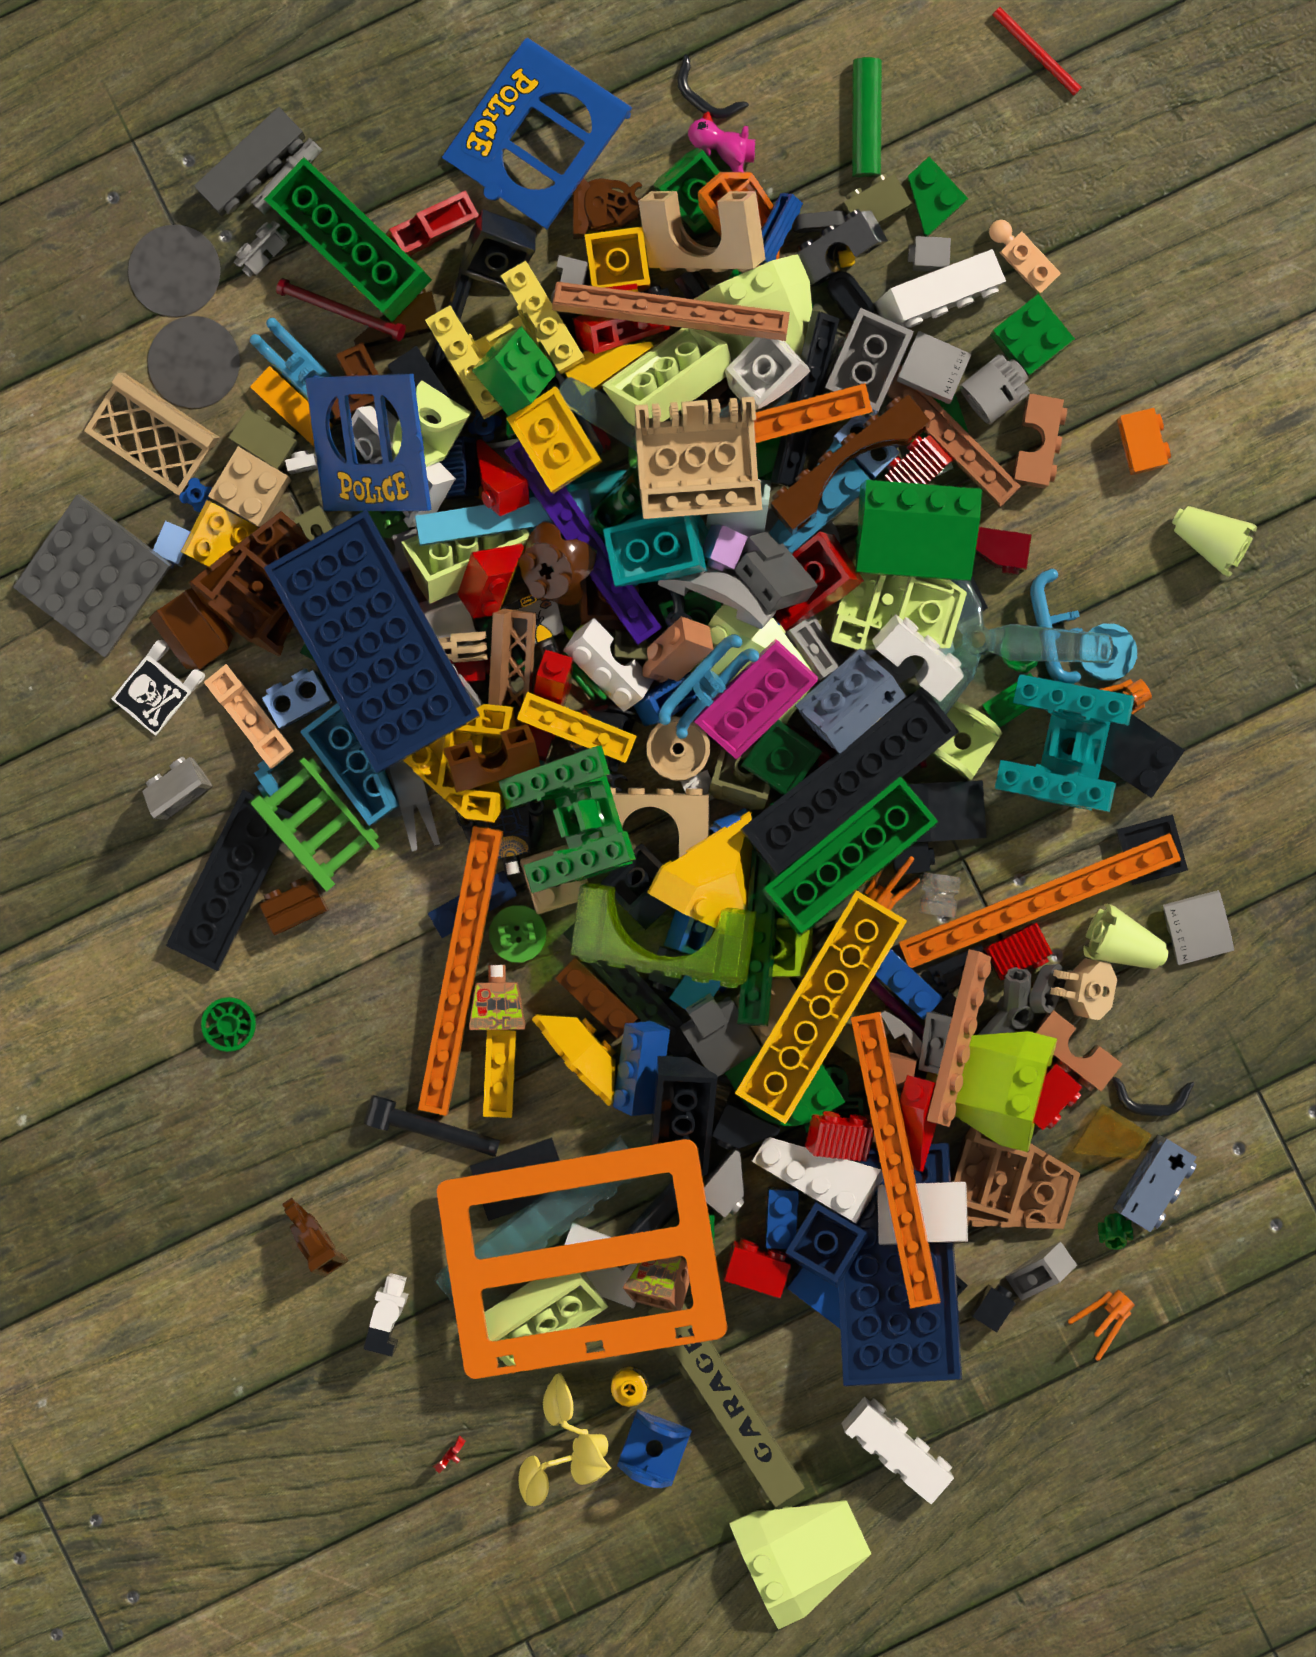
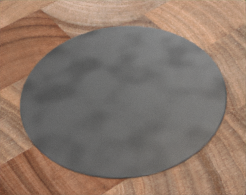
[128,225,220,317]
[148,316,240,408]

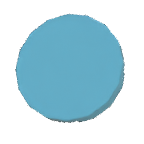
[1079,624,1137,681]

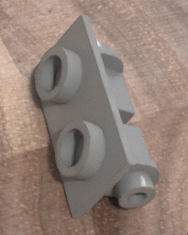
[234,221,290,277]

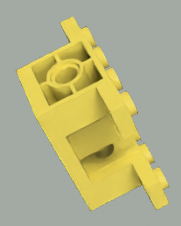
[425,261,585,419]

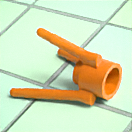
[1100,679,1152,714]
[864,856,920,911]
[1068,1289,1135,1361]

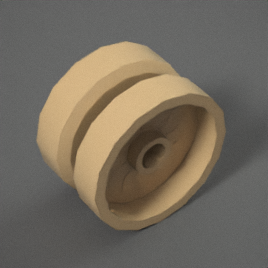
[647,717,710,781]

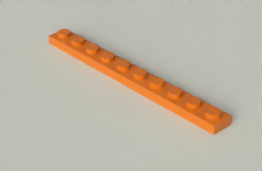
[418,825,503,1116]
[899,833,1181,968]
[851,1012,941,1309]

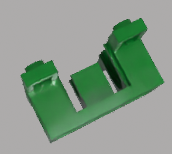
[498,746,636,893]

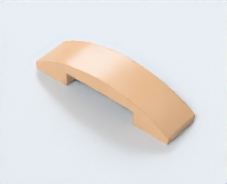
[204,664,294,769]

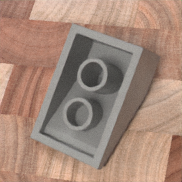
[142,756,213,820]

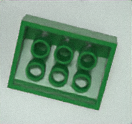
[855,480,982,581]

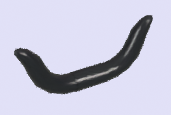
[677,54,749,119]
[1112,1077,1194,1116]

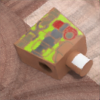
[469,965,526,1030]
[623,1256,690,1312]

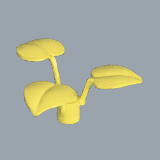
[519,1373,611,1506]

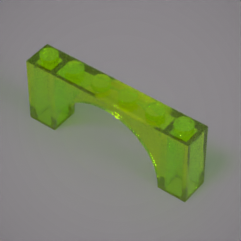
[571,882,756,988]

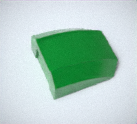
[653,148,720,234]

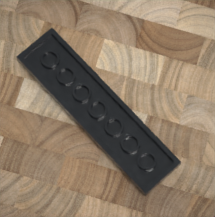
[740,687,959,876]

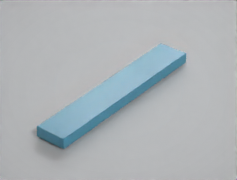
[415,489,592,546]

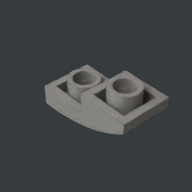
[880,1010,922,1059]

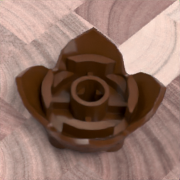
[519,520,597,605]

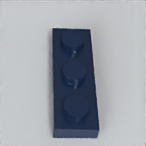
[428,870,518,938]

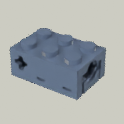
[795,648,906,754]
[1113,1134,1197,1232]

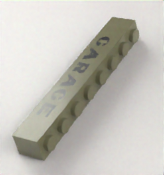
[647,1301,805,1507]

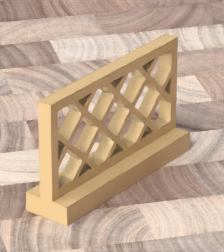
[84,373,220,496]

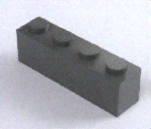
[194,107,305,217]

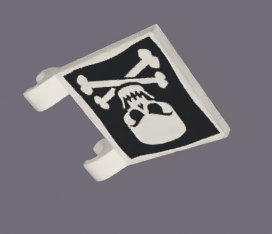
[112,640,205,736]

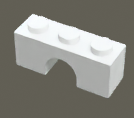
[872,614,964,702]
[563,618,654,712]

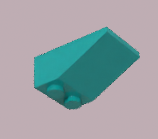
[603,515,707,587]

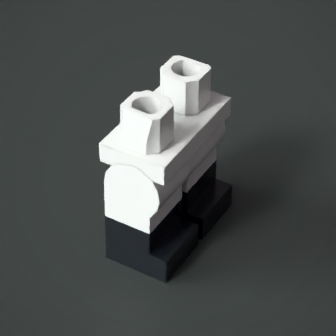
[364,1273,409,1357]

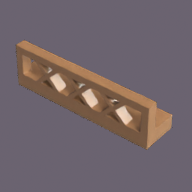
[488,609,536,727]

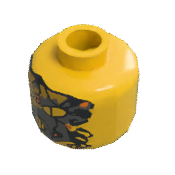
[611,1366,649,1407]

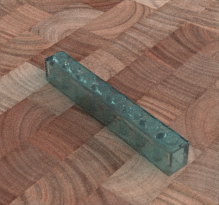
[435,1135,637,1305]

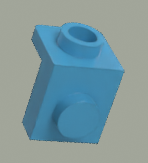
[254,760,284,797]

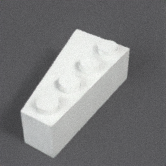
[874,249,1006,328]
[351,404,456,528]
[752,1137,883,1224]
[842,1397,954,1504]

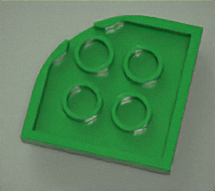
[725,1051,845,1126]

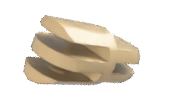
[438,631,488,663]

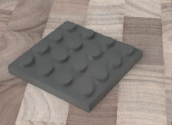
[13,494,172,657]

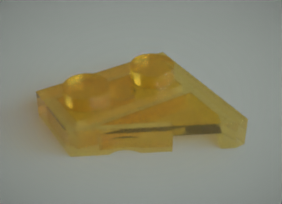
[1072,1103,1152,1160]

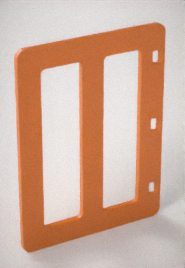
[437,1139,727,1379]

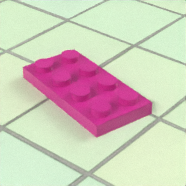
[694,638,818,760]

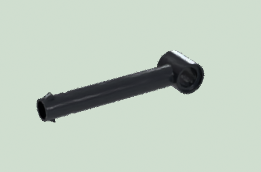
[363,1095,501,1157]

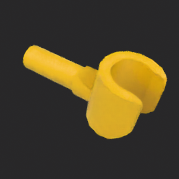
[838,245,855,268]

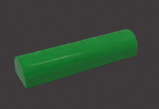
[852,57,882,177]

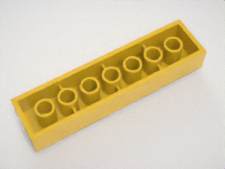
[735,890,907,1124]

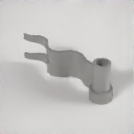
[390,760,440,852]

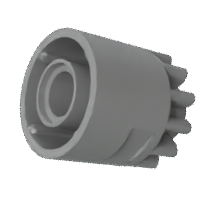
[959,354,1030,425]

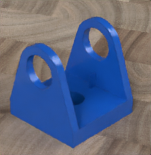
[617,1409,692,1488]

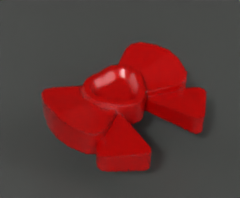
[432,1435,466,1473]

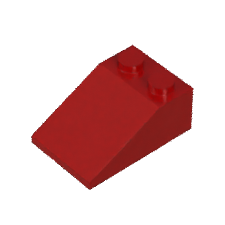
[774,532,864,631]

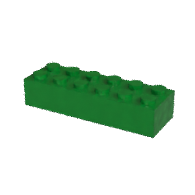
[264,157,432,322]
[763,776,938,937]

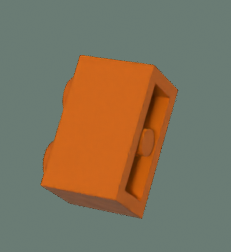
[1117,408,1171,475]

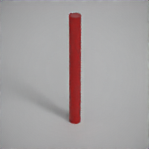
[992,7,1082,96]

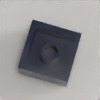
[785,1202,868,1288]

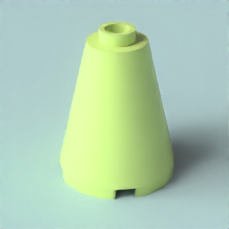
[1172,506,1257,577]
[1083,903,1168,969]

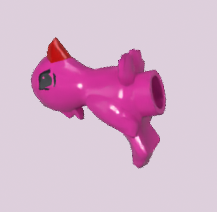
[688,111,755,172]

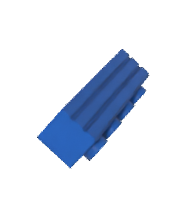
[759,193,803,265]

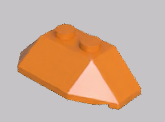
[698,172,780,267]

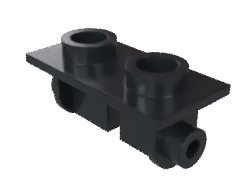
[929,944,993,994]

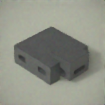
[734,531,818,612]
[680,993,762,1077]

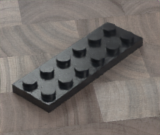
[166,789,294,971]

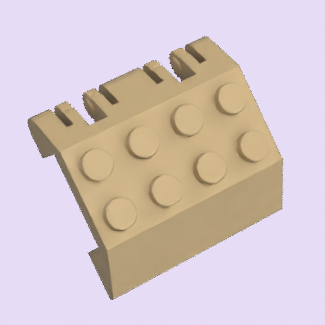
[635,397,762,519]

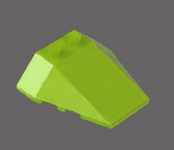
[926,1031,1057,1153]

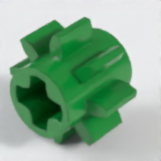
[1097,1213,1134,1250]

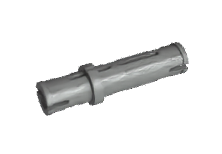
[251,138,323,215]

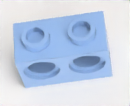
[833,414,900,480]
[262,668,332,730]

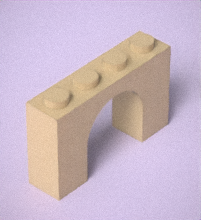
[638,191,765,273]
[610,787,709,858]

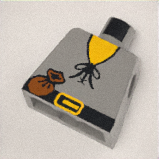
[502,595,565,655]

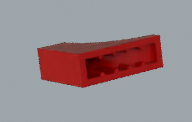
[526,650,573,762]

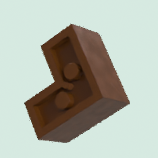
[331,342,387,425]

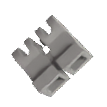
[551,255,589,319]

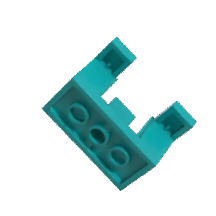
[995,674,1135,812]

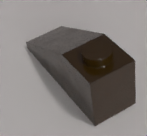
[354,289,437,348]

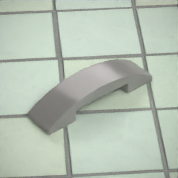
[658,567,776,629]

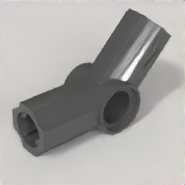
[978,967,1034,1035]

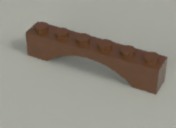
[771,394,931,536]

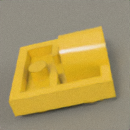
[181,500,258,567]

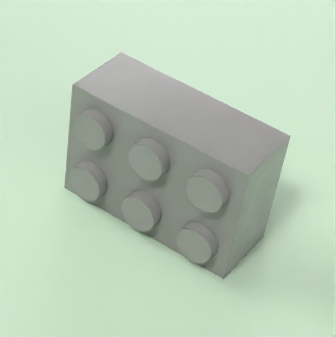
[822,308,914,416]

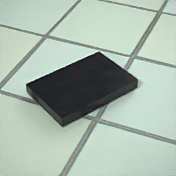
[469,1137,571,1221]

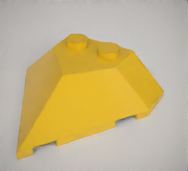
[403,704,516,823]
[647,812,754,937]
[532,1014,616,1106]

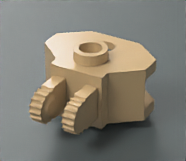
[1050,958,1117,1020]

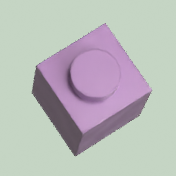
[702,525,747,572]

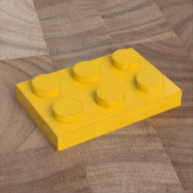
[506,386,603,494]

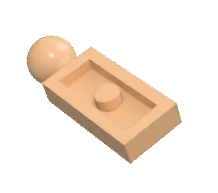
[989,220,1061,294]

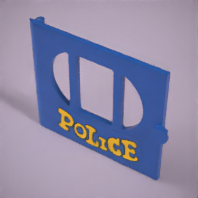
[442,38,632,230]
[305,374,432,511]

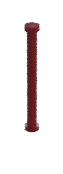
[276,278,406,341]

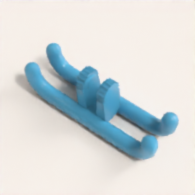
[250,318,333,419]
[1030,569,1084,684]
[659,634,759,739]

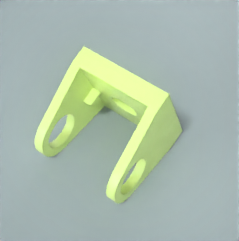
[391,380,471,467]
[931,701,1003,781]

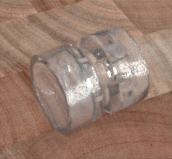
[918,872,961,918]

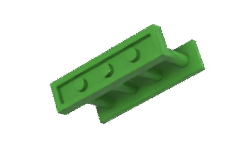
[249,757,380,892]

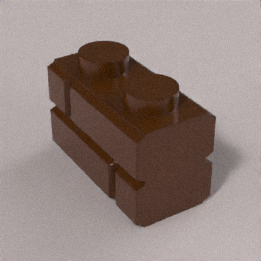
[260,876,329,935]

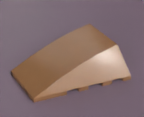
[951,1127,1080,1229]

